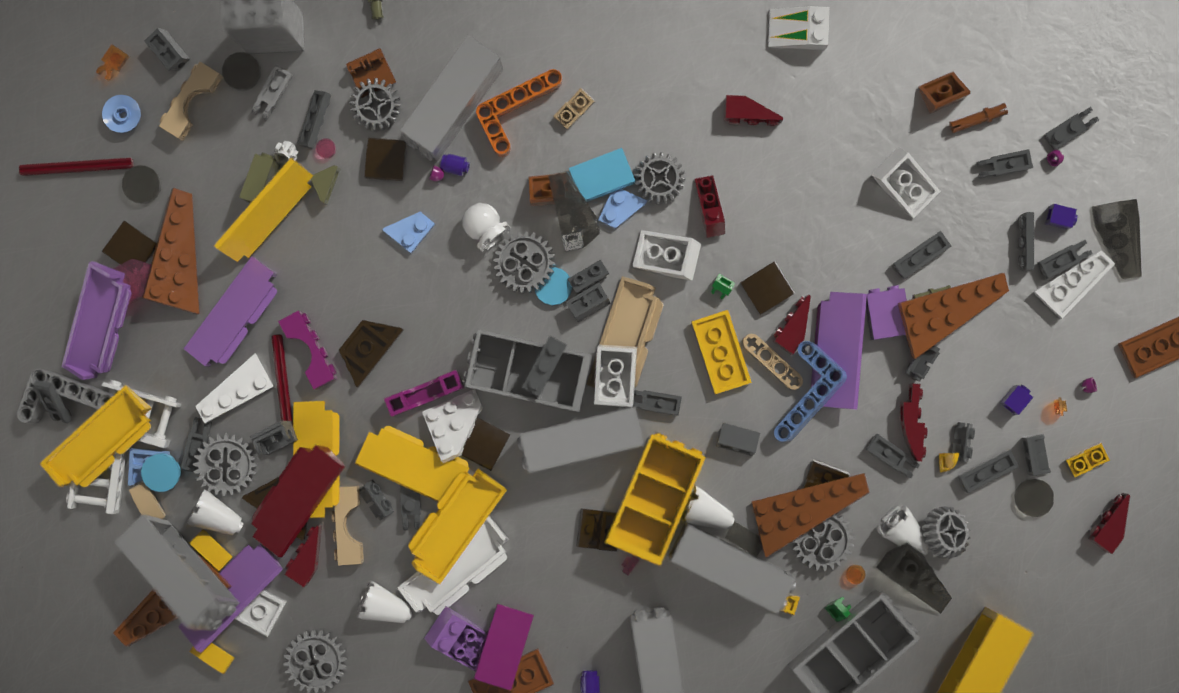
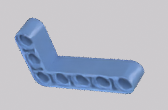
[774,341,847,442]

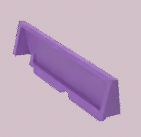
[184,256,277,367]
[61,262,131,380]
[811,292,867,410]
[178,544,283,653]

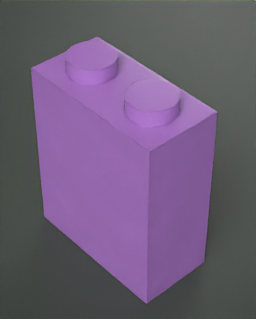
[866,285,907,340]

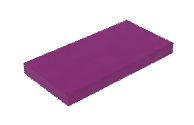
[473,604,534,690]

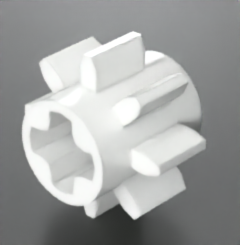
[273,141,298,165]

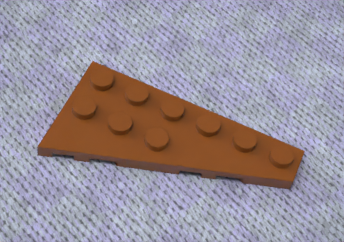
[142,188,199,315]
[898,273,1009,359]
[752,473,870,558]
[113,547,232,647]

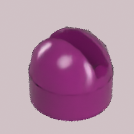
[1047,150,1064,167]
[429,165,444,182]
[1081,377,1097,393]

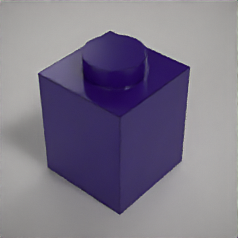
[1045,204,1078,230]
[1000,385,1033,415]

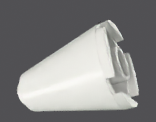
[680,485,735,530]
[187,490,244,535]
[877,505,930,557]
[356,581,413,623]

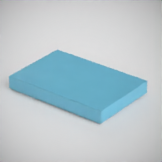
[569,148,636,204]

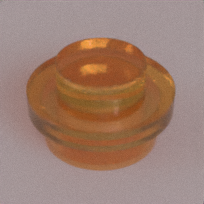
[1054,397,1067,416]
[846,565,866,584]

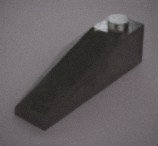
[548,171,600,252]
[1092,199,1142,279]
[877,543,952,614]

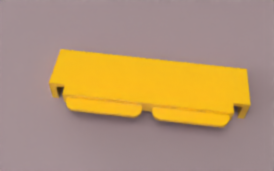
[214,158,313,262]
[39,385,152,487]
[293,401,340,518]
[355,426,469,502]
[408,468,507,584]

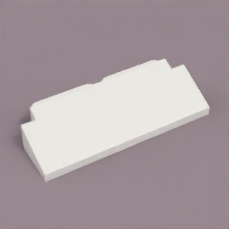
[398,516,509,615]

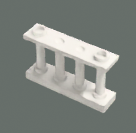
[102,380,181,448]
[66,451,127,514]

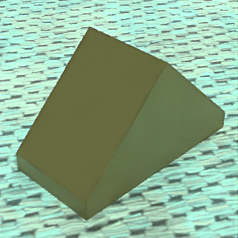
[311,165,341,204]

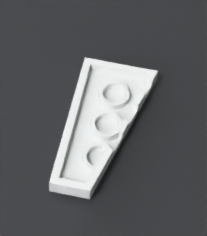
[1033,250,1115,319]
[195,353,274,424]

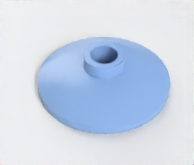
[102,95,141,133]

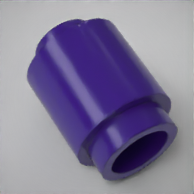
[440,154,470,176]
[580,670,600,693]

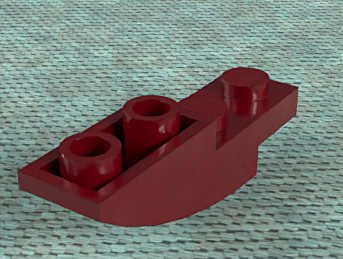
[900,383,928,462]

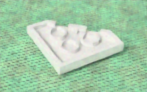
[422,389,483,463]

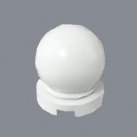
[462,203,511,252]

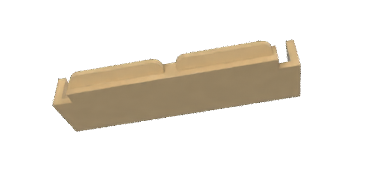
[586,276,663,388]

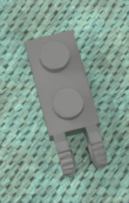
[251,65,293,120]

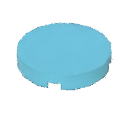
[534,267,572,306]
[141,453,181,492]

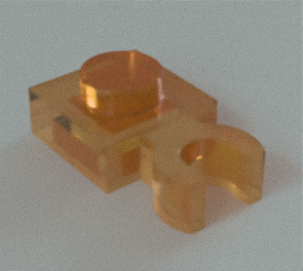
[96,44,130,81]

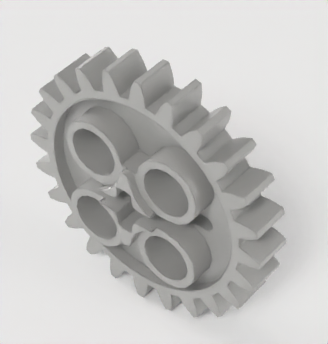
[493,231,556,294]
[193,433,257,496]
[792,514,854,571]
[283,630,347,693]

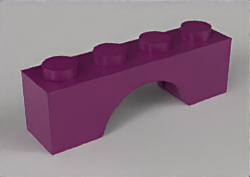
[278,310,337,390]
[384,370,465,417]

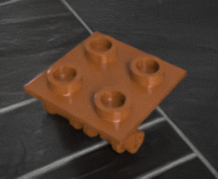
[346,48,397,98]

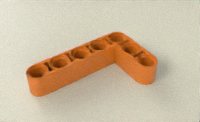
[476,69,562,157]

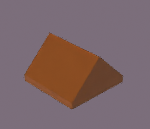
[918,72,971,114]
[529,173,569,206]

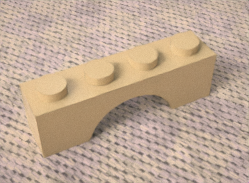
[159,62,223,141]
[332,485,364,565]

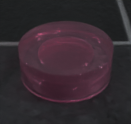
[316,138,336,158]

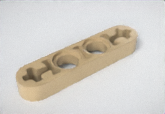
[742,334,803,390]

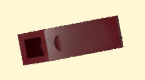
[724,95,783,126]
[695,175,725,238]
[773,294,811,355]
[1088,493,1130,554]
[284,524,322,587]

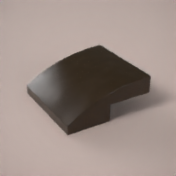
[365,138,407,181]
[102,220,157,275]
[740,261,795,315]
[461,417,510,471]
[802,459,850,489]
[576,508,617,552]

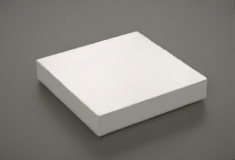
[235,589,287,637]

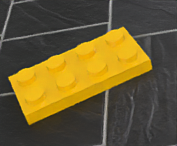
[691,310,752,394]

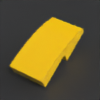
[1066,442,1110,477]
[189,529,233,571]
[189,642,235,674]

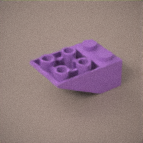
[424,606,488,671]

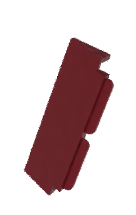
[251,445,345,557]

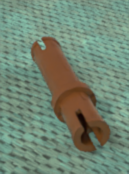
[949,103,1008,134]

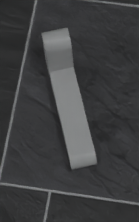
[17,369,114,424]

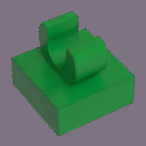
[711,273,735,299]
[824,597,851,622]

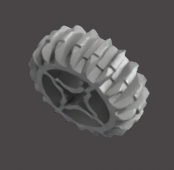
[349,78,401,130]
[634,152,685,204]
[922,506,971,559]

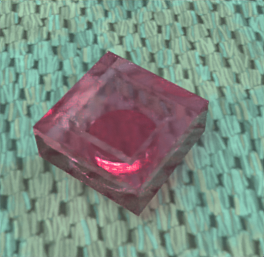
[621,555,640,576]

